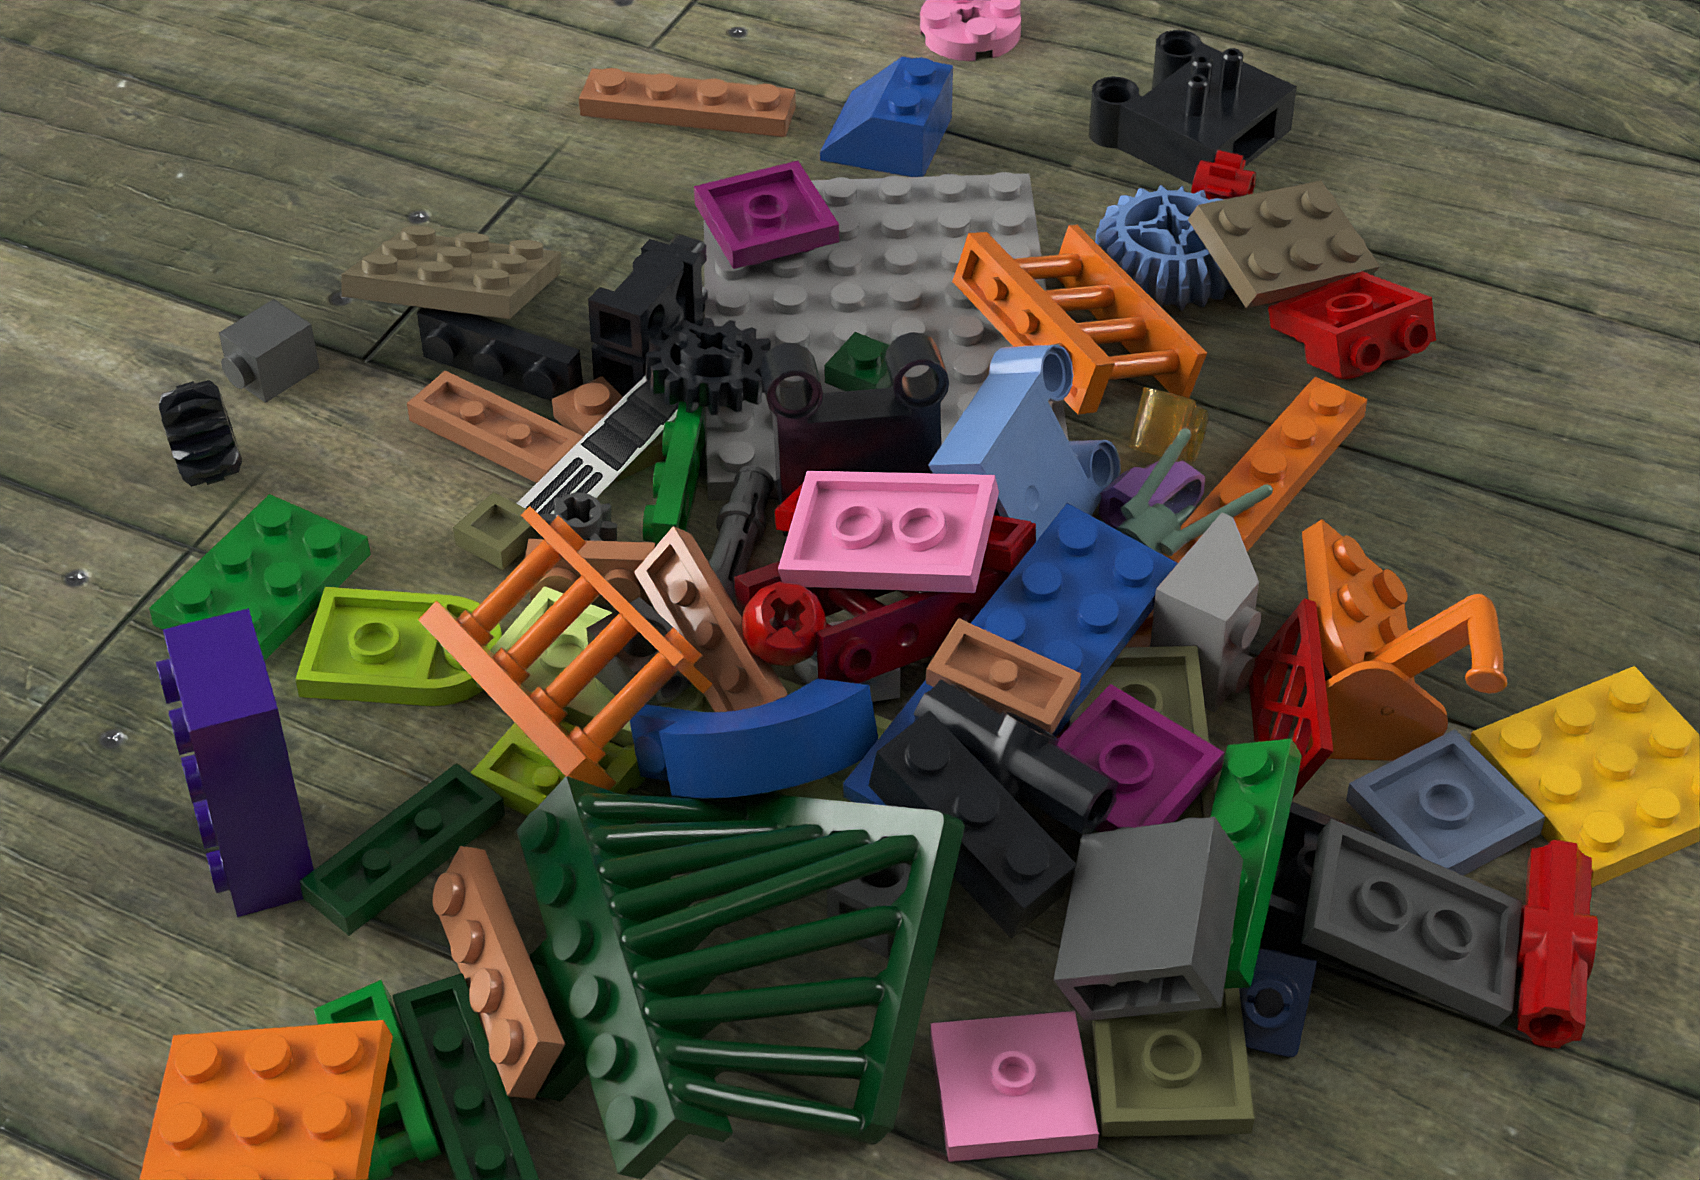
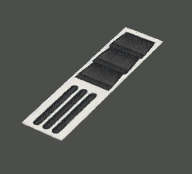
[516,375,679,515]

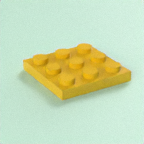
[1469,666,1700,888]

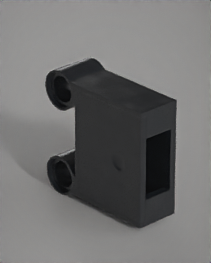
[1089,30,1297,185]
[761,332,950,536]

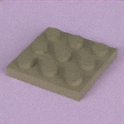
[341,226,561,319]

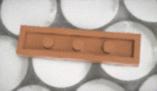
[579,68,796,137]
[634,526,788,712]
[433,846,565,1099]

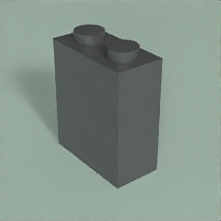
[1054,817,1243,1021]

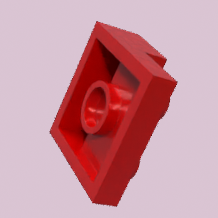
[1268,271,1436,379]

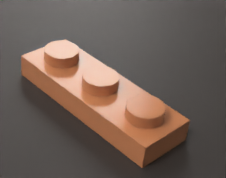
[407,370,584,483]

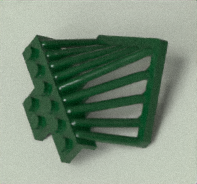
[517,776,964,1180]

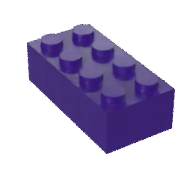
[156,608,314,917]

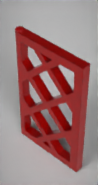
[1249,598,1334,798]

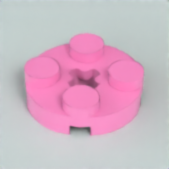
[920,0,1021,61]

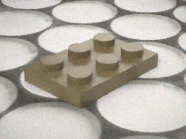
[1188,181,1380,308]

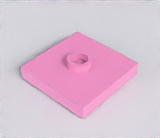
[930,1011,1099,1162]

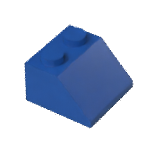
[820,57,953,177]

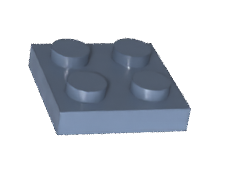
[1346,729,1545,876]

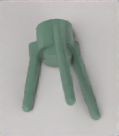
[1116,428,1273,556]

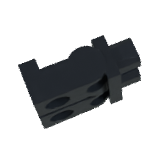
[588,234,708,397]

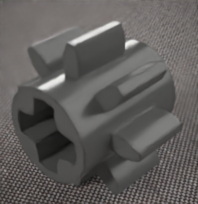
[540,493,617,541]

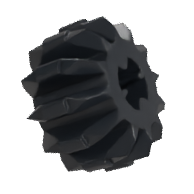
[158,380,242,487]

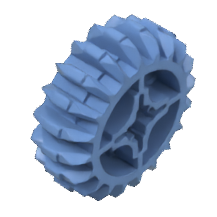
[1095,185,1233,311]

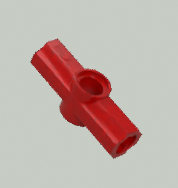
[1516,840,1598,1049]

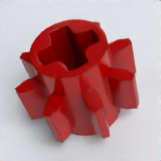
[1191,150,1256,200]

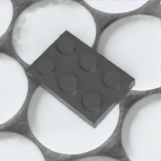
[1301,818,1522,1027]

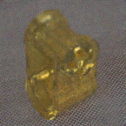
[1128,387,1209,463]

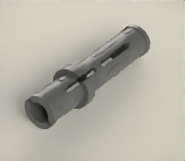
[709,466,774,606]

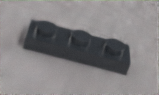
[417,307,583,401]

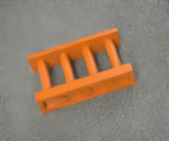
[952,225,1207,415]
[418,506,712,790]

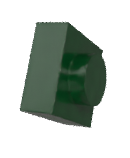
[824,332,892,391]

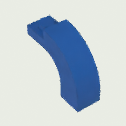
[630,679,879,798]

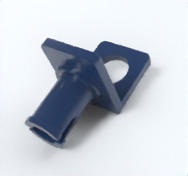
[1239,946,1318,1057]

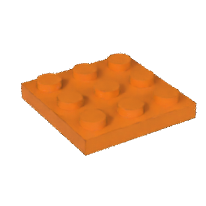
[139,1020,393,1180]

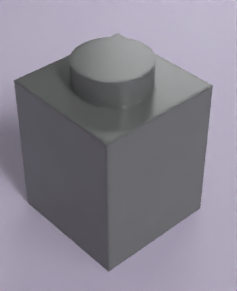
[219,299,320,403]

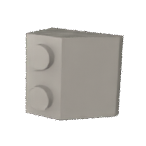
[1150,513,1261,712]

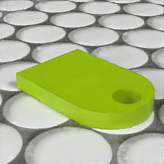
[295,587,502,706]

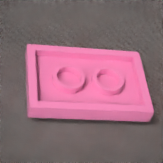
[778,471,999,593]

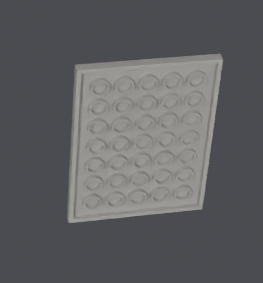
[704,172,1069,500]

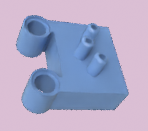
[929,344,1121,541]

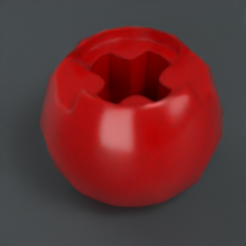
[742,581,827,667]

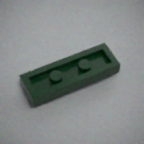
[299,763,505,936]

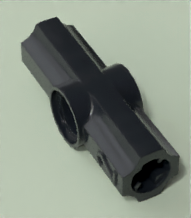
[914,679,1119,834]

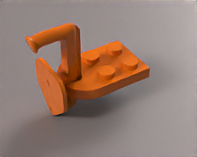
[1302,519,1507,761]

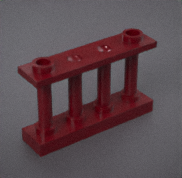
[734,561,1011,684]

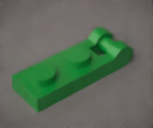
[313,980,443,1180]

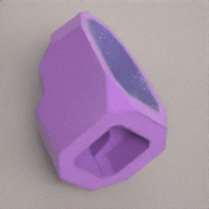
[1099,461,1205,529]

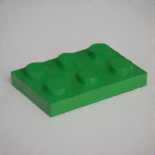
[149,494,371,661]

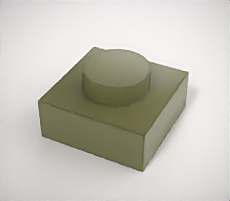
[453,492,540,570]

